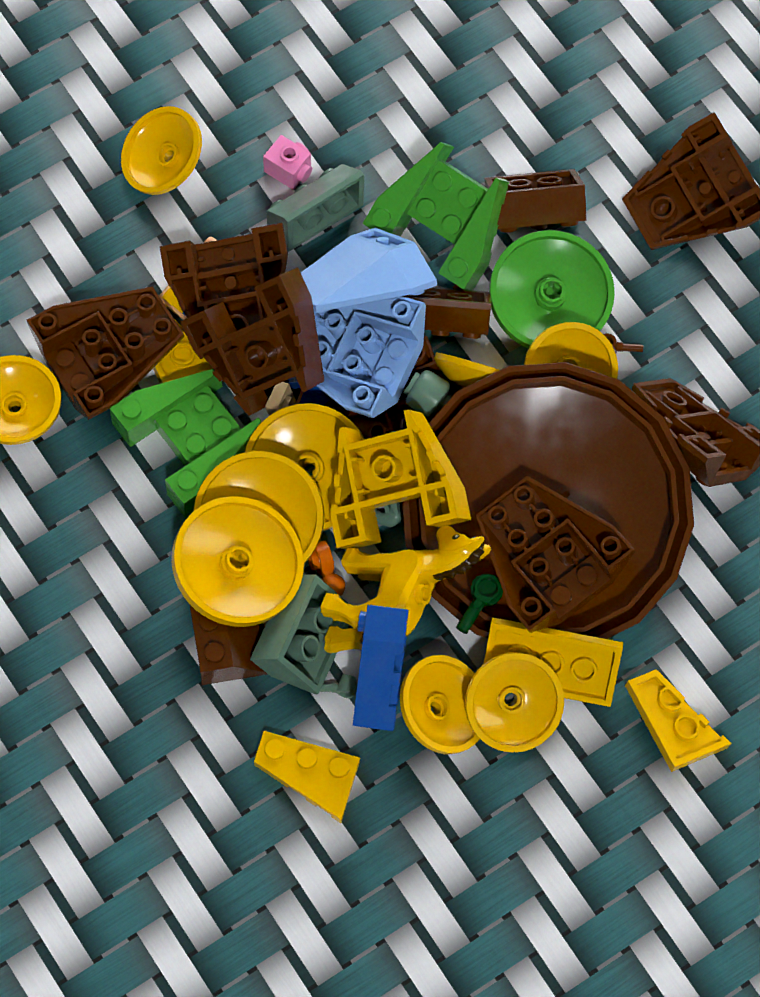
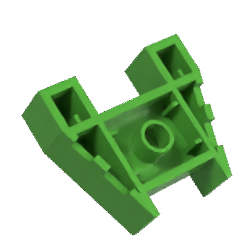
[362,142,509,290]
[109,369,261,518]

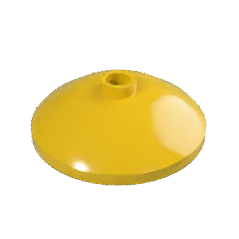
[121,106,202,195]
[524,322,618,379]
[434,352,499,387]
[0,355,61,445]
[465,652,564,752]
[400,655,480,754]

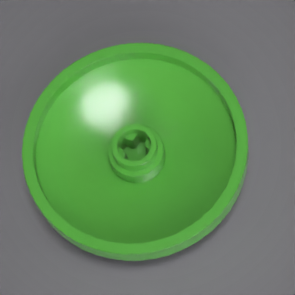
[489,230,615,349]

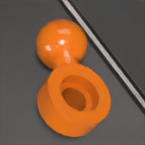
[308,540,345,596]

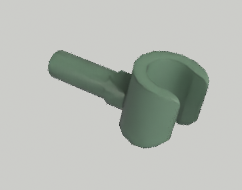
[320,674,358,699]

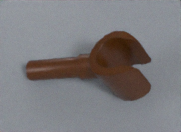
[604,333,644,353]

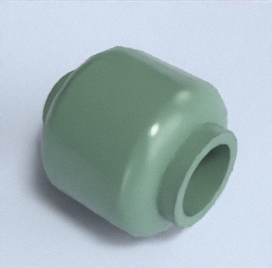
[403,370,451,418]

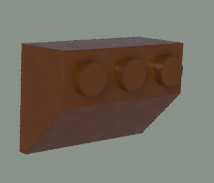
[484,169,587,233]
[403,287,491,339]
[189,604,268,685]

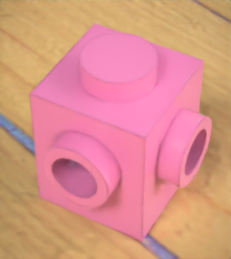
[263,135,313,190]

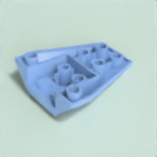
[301,228,437,313]
[314,296,426,418]

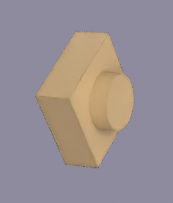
[265,382,296,416]

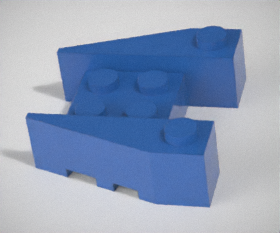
[352,604,409,731]

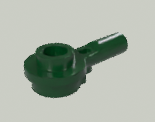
[456,574,503,634]

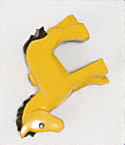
[320,525,491,653]

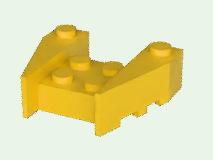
[330,410,471,549]

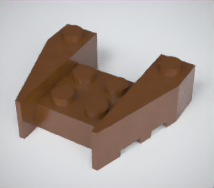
[180,267,324,416]

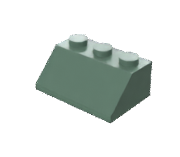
[267,164,364,252]
[250,574,349,694]

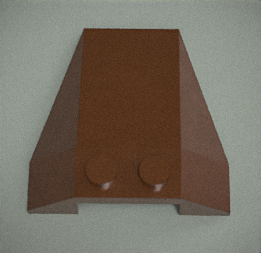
[622,112,760,250]
[159,223,288,331]
[631,378,760,487]

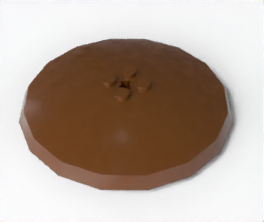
[402,362,694,639]

